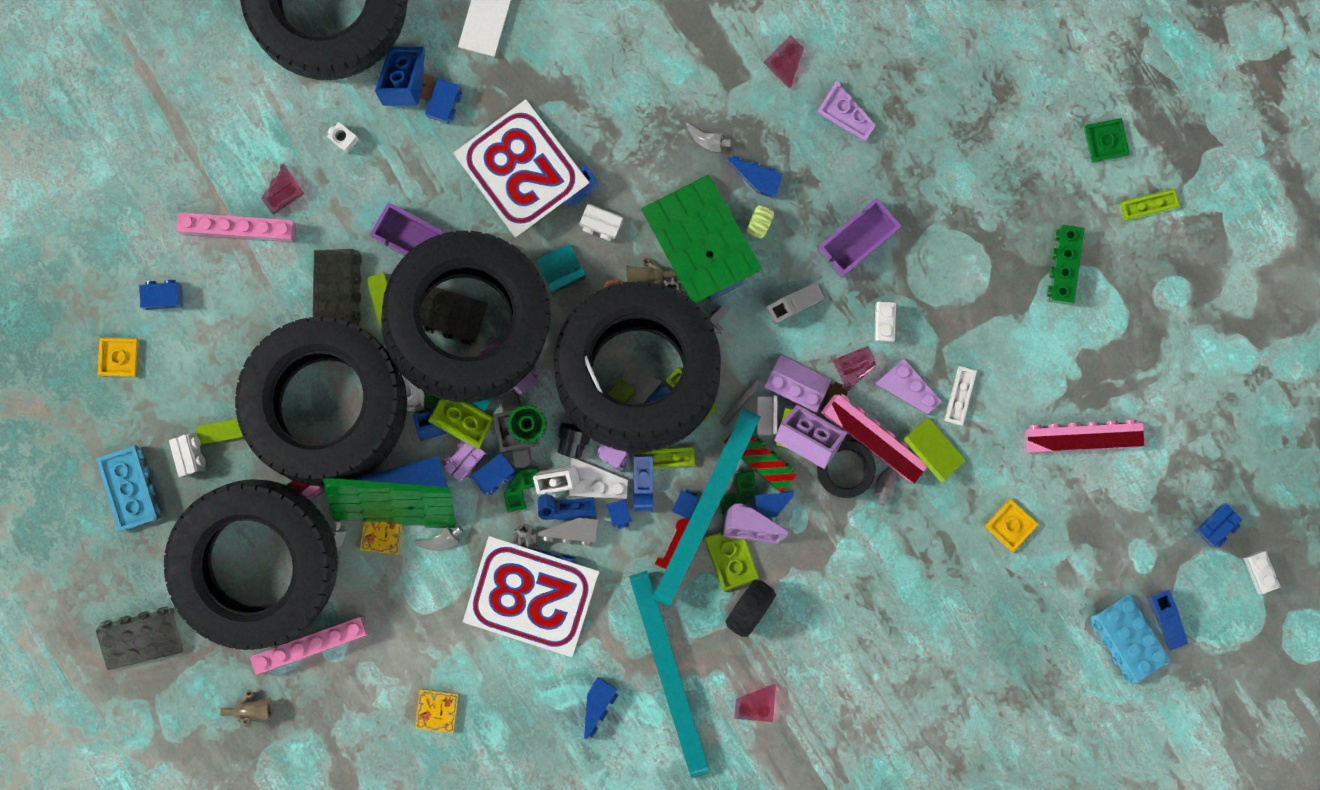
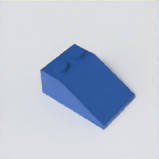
[375,47,425,106]

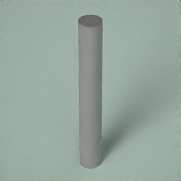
[720,378,761,427]

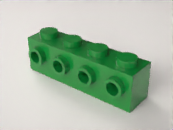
[1046,224,1085,305]

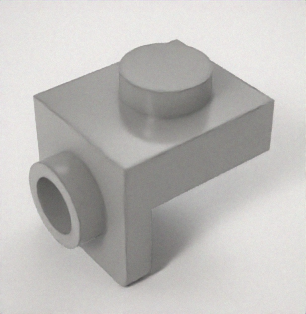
[709,303,730,335]

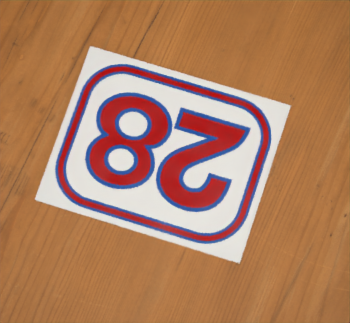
[453,99,589,238]
[463,536,599,657]

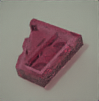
[763,35,804,88]
[261,163,305,215]
[833,346,876,391]
[734,684,776,722]

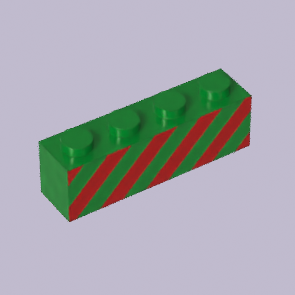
[723,432,797,493]

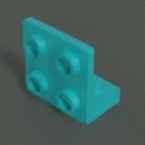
[536,244,586,294]

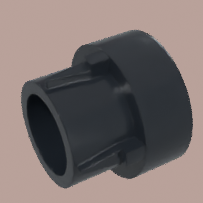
[557,423,590,458]

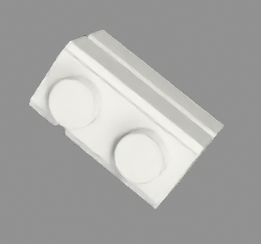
[579,204,624,242]
[874,302,896,343]
[169,433,206,477]
[533,465,580,495]
[1243,551,1281,594]

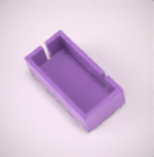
[817,197,902,279]
[370,202,445,256]

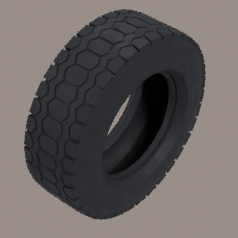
[240,0,408,80]
[381,230,550,403]
[554,281,721,452]
[235,317,407,487]
[164,479,338,650]

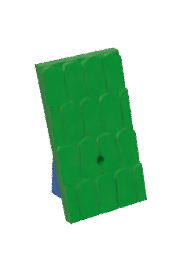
[641,174,762,304]
[323,456,455,528]

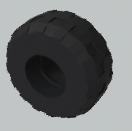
[725,580,776,637]

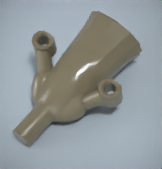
[626,258,677,284]
[221,690,273,728]

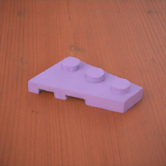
[817,80,875,142]
[875,359,942,415]

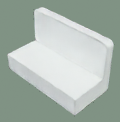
[757,396,777,435]

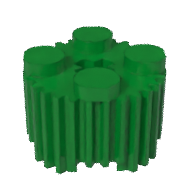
[507,404,547,445]

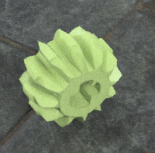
[746,205,774,239]

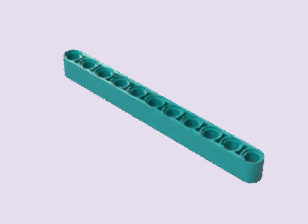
[652,408,761,607]
[629,571,710,779]

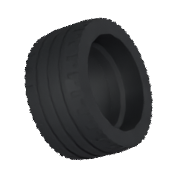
[817,440,876,498]

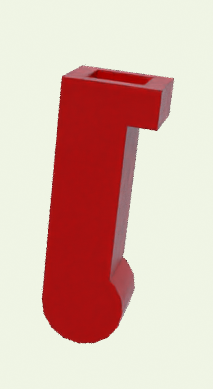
[655,518,690,569]

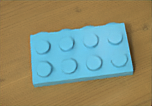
[96,445,162,532]
[1091,594,1170,684]

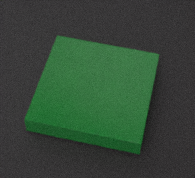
[1084,118,1130,163]

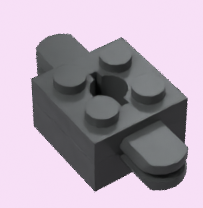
[493,392,540,468]

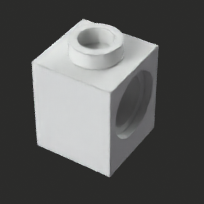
[327,122,359,154]

